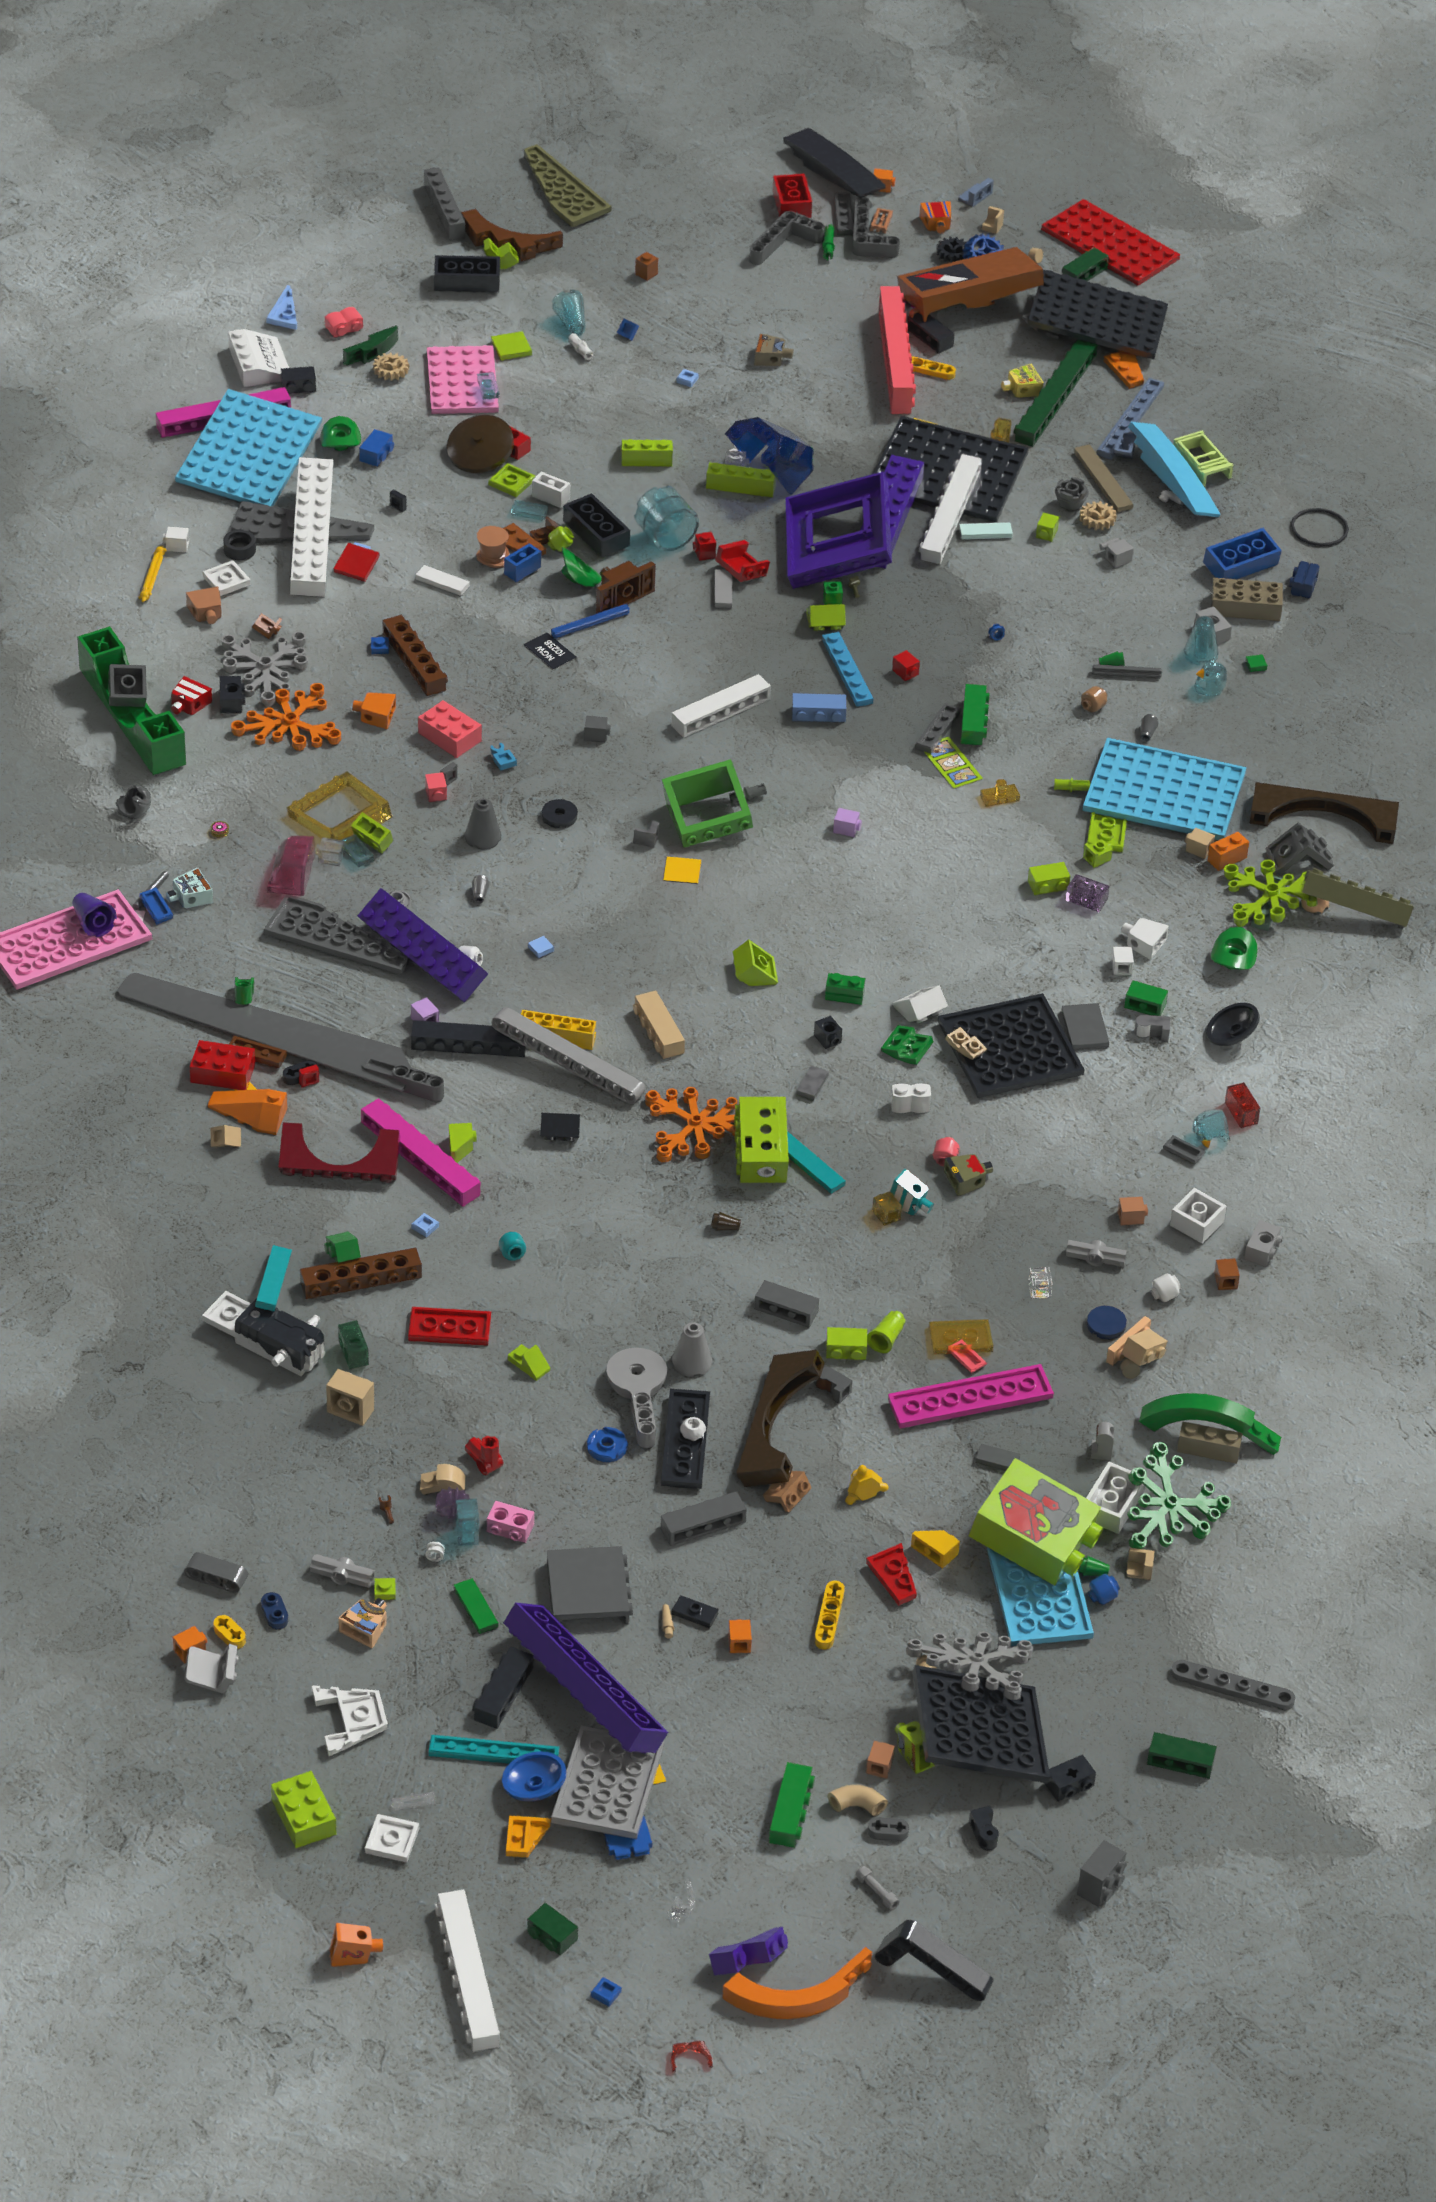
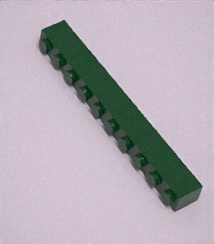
[1013,339,1098,447]

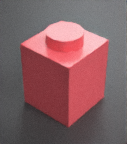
[425,772,447,802]

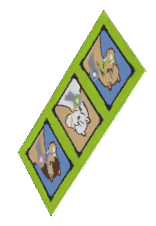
[923,737,983,788]

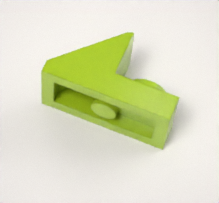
[508,1344,550,1381]

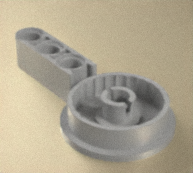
[606,1348,667,1448]

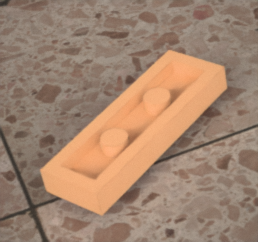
[1106,1316,1151,1366]

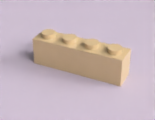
[633,990,685,1059]

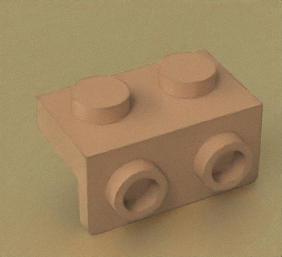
[763,1471,811,1512]

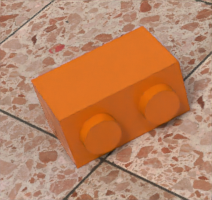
[1207,832,1249,871]

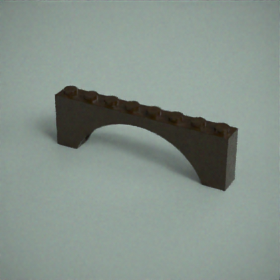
[1250,782,1399,844]
[736,1349,825,1487]

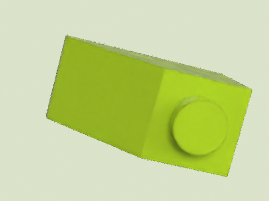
[449,1123,477,1163]

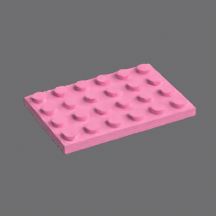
[427,345,499,414]

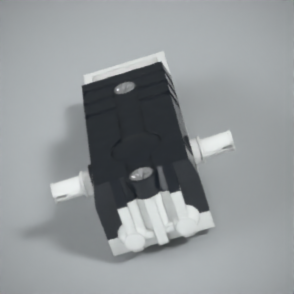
[202,1291,325,1376]

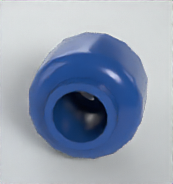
[1088,1574,1120,1605]

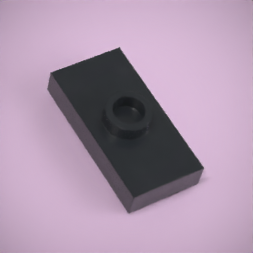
[672,1595,719,1628]

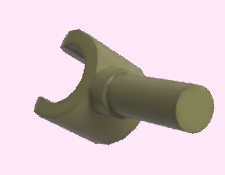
[848,576,860,598]

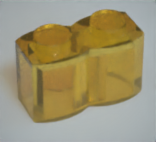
[990,418,1011,443]

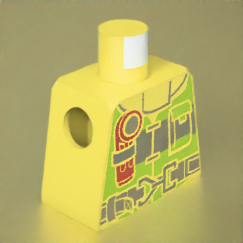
[1001,364,1044,398]

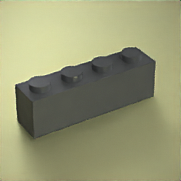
[660,1491,747,1546]

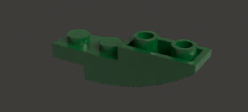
[343,325,398,366]

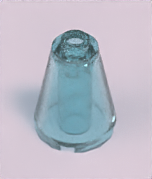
[552,290,586,336]
[1184,616,1219,665]

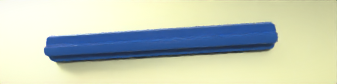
[551,604,630,638]

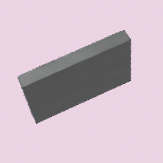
[1061,1003,1110,1050]

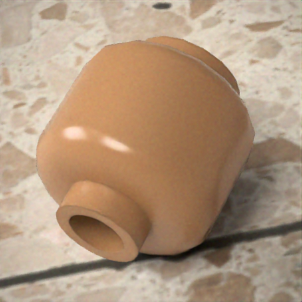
[1081,686,1107,712]

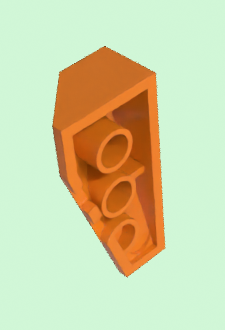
[208,1089,287,1135]

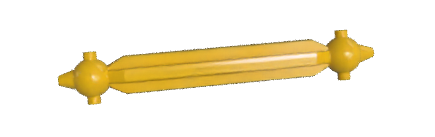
[138,545,167,602]

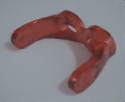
[670,2041,713,2072]

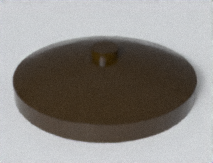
[447,415,514,473]

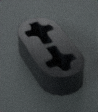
[283,1061,316,1085]

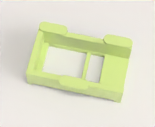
[1173,430,1233,486]

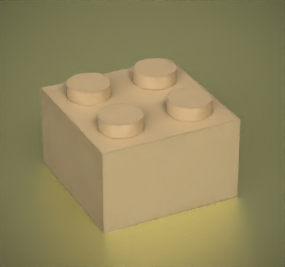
[326,1369,374,1426]

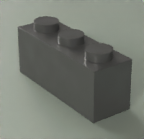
[754,1280,819,1328]

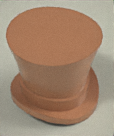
[476,526,510,568]

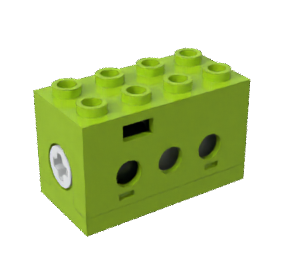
[734,1097,789,1183]

